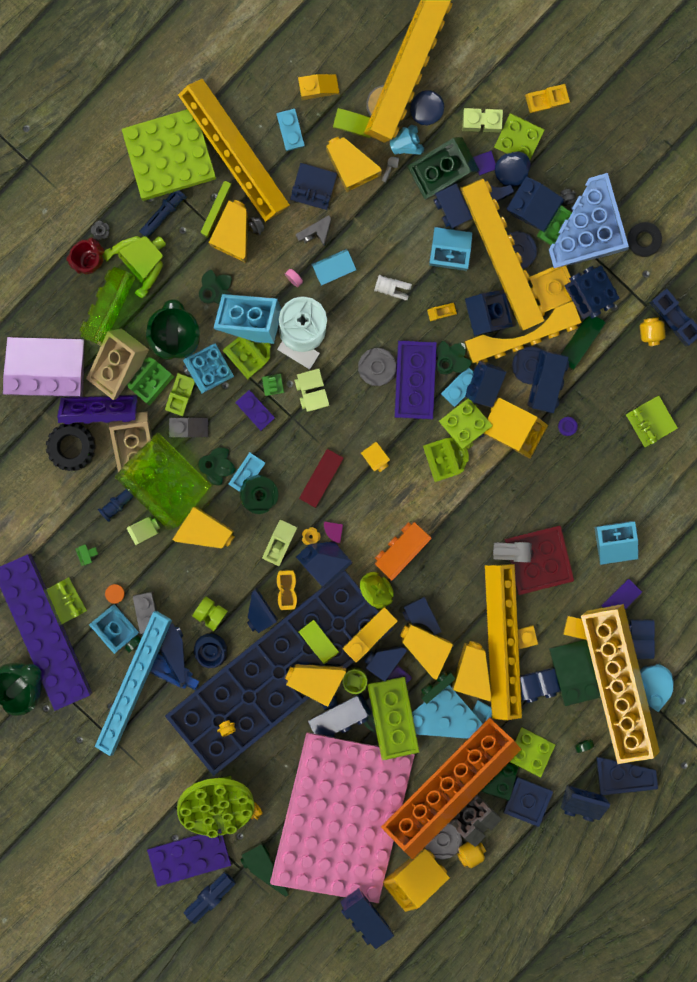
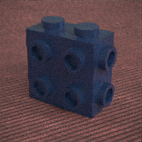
[565,265,620,319]

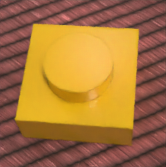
[518,625,538,649]

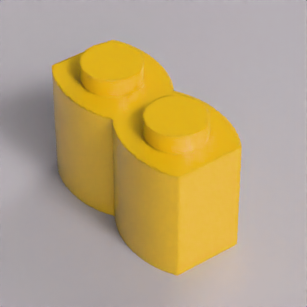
[277,570,297,610]

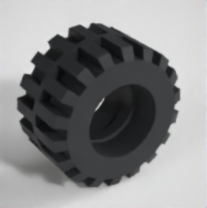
[46,423,96,471]

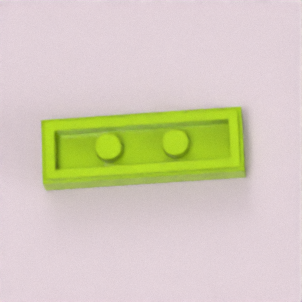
[201,181,232,238]

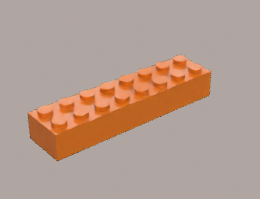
[381,718,522,860]

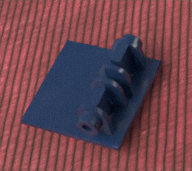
[290,163,337,210]

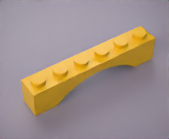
[464,301,581,365]

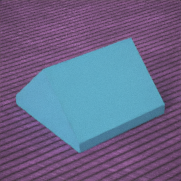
[89,604,139,654]

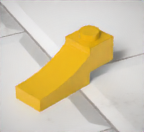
[343,607,398,663]

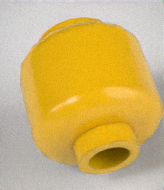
[640,317,666,346]
[457,842,487,868]

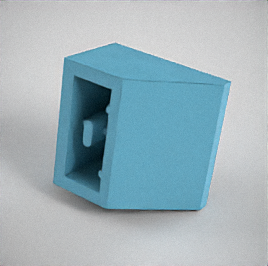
[429,227,472,271]
[594,521,638,565]

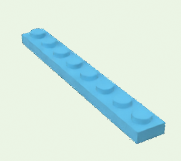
[95,611,172,756]

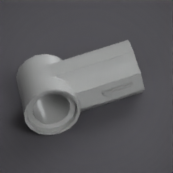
[493,542,532,562]

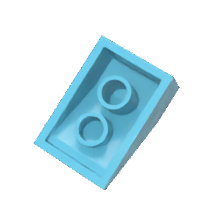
[214,294,281,344]

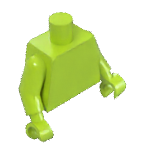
[103,236,166,298]

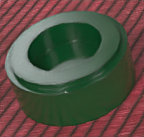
[124,636,141,653]
[574,739,595,753]

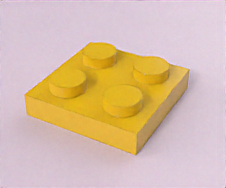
[529,266,572,313]

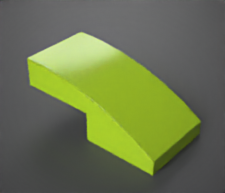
[333,108,370,138]
[165,372,195,416]
[299,620,339,664]

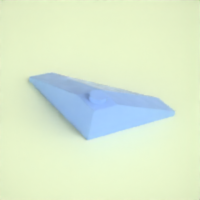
[549,173,629,268]

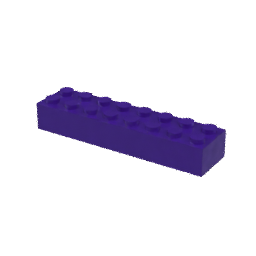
[0,554,92,711]

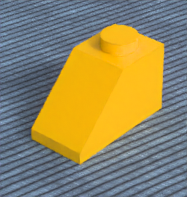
[298,74,339,100]

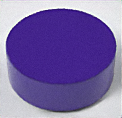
[558,417,578,436]

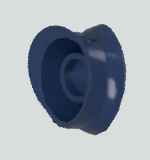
[410,90,444,125]
[495,152,531,186]
[194,633,227,668]

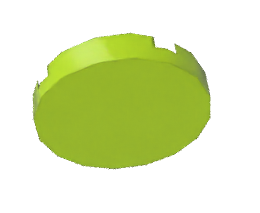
[360,572,394,609]

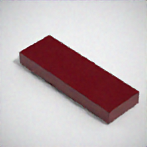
[299,449,343,508]

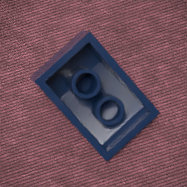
[561,785,610,822]

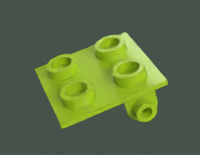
[494,113,545,160]
[626,395,678,447]
[439,399,493,449]
[46,577,87,624]
[510,727,555,778]

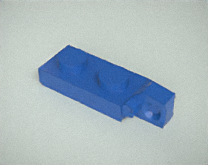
[149,654,199,690]

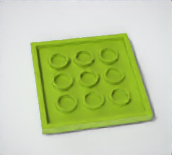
[122,109,216,201]

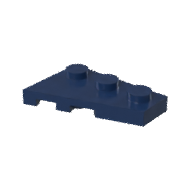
[596,756,658,795]

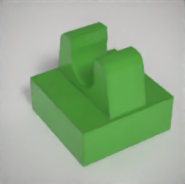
[262,374,284,396]
[75,545,98,566]

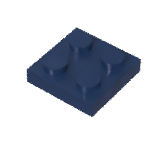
[503,776,553,827]

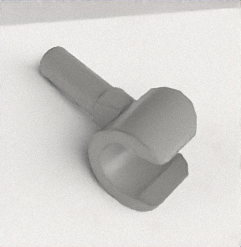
[382,157,399,182]

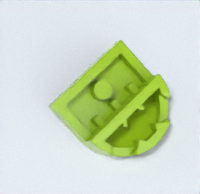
[223,337,271,379]
[423,438,469,482]

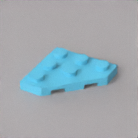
[412,685,483,739]

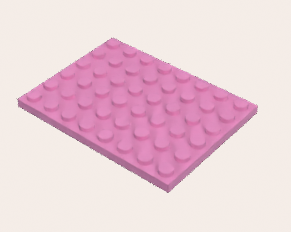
[270,732,415,903]

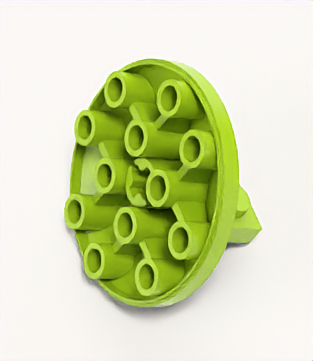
[177,776,254,838]

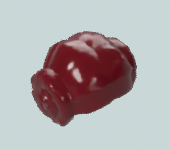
[66,237,105,274]

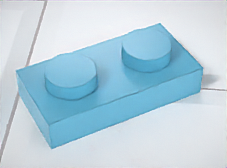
[276,109,305,152]
[441,368,473,407]
[228,452,266,492]

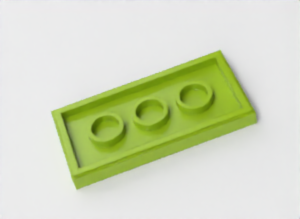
[367,677,420,760]

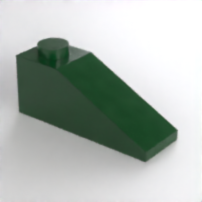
[240,841,289,897]

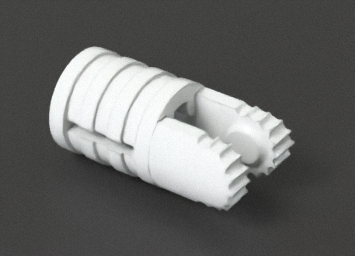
[374,275,412,300]

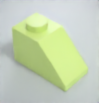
[127,516,160,545]
[262,520,297,566]

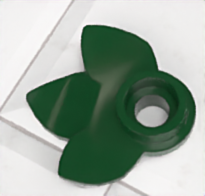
[199,269,233,305]
[436,341,472,375]
[198,448,236,485]

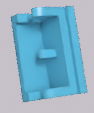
[312,249,356,285]

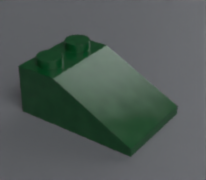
[408,137,480,200]
[549,640,601,706]

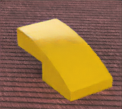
[525,84,570,114]
[563,615,587,640]

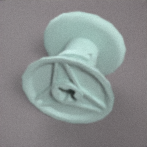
[278,297,327,352]

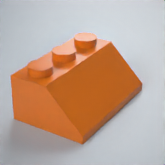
[375,522,432,580]

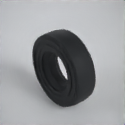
[627,222,662,257]

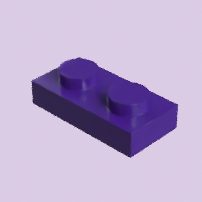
[235,390,275,431]

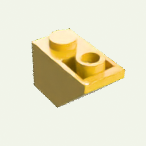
[361,442,390,472]

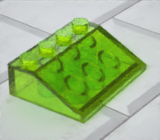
[79,267,136,346]
[115,433,211,530]

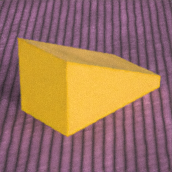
[427,303,457,321]

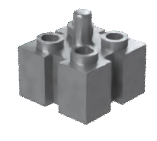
[450,794,502,847]

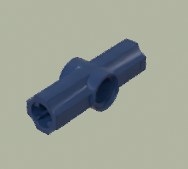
[183,871,236,924]

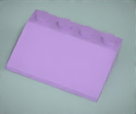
[3,337,84,397]

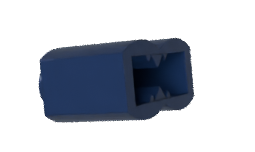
[629,619,655,659]
[520,668,560,703]

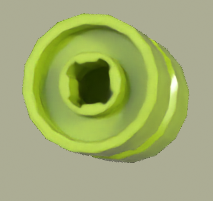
[192,596,228,631]
[342,667,367,694]

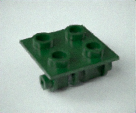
[481,762,519,801]

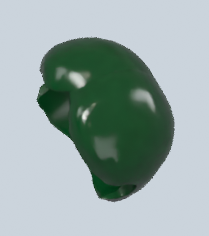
[146,299,200,360]
[0,663,42,716]

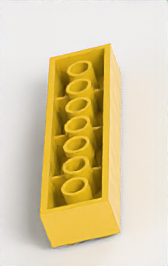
[364,0,453,143]
[581,604,660,764]

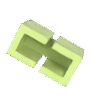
[462,108,503,133]
[295,369,329,412]

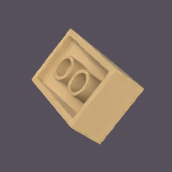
[86,329,149,400]
[109,411,157,478]

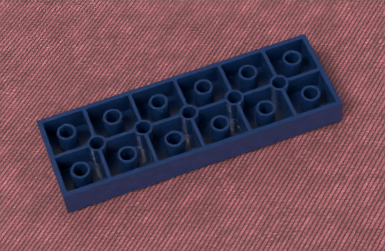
[165,570,393,776]

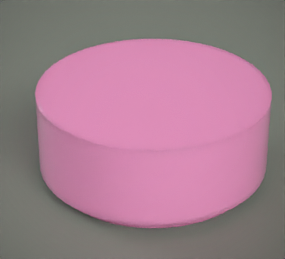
[285,269,303,287]

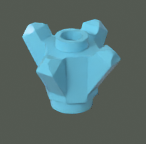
[390,125,424,155]

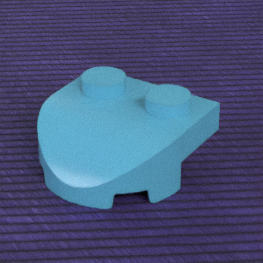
[640,664,674,712]

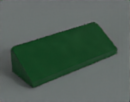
[561,316,606,371]

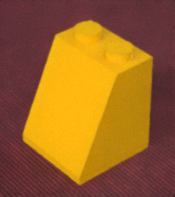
[326,137,382,192]
[209,200,248,263]
[484,398,548,459]
[172,506,235,548]
[400,623,453,680]
[451,641,491,701]
[285,664,346,707]
[383,849,450,912]

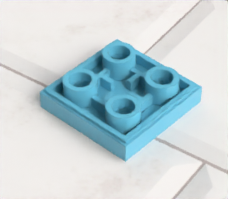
[183,343,234,393]

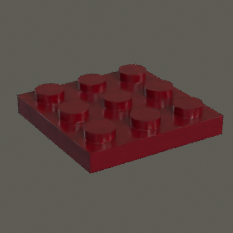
[504,525,574,595]

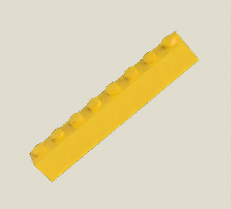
[178,78,290,222]
[460,179,545,330]
[485,564,522,720]

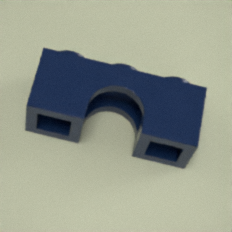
[649,289,697,347]

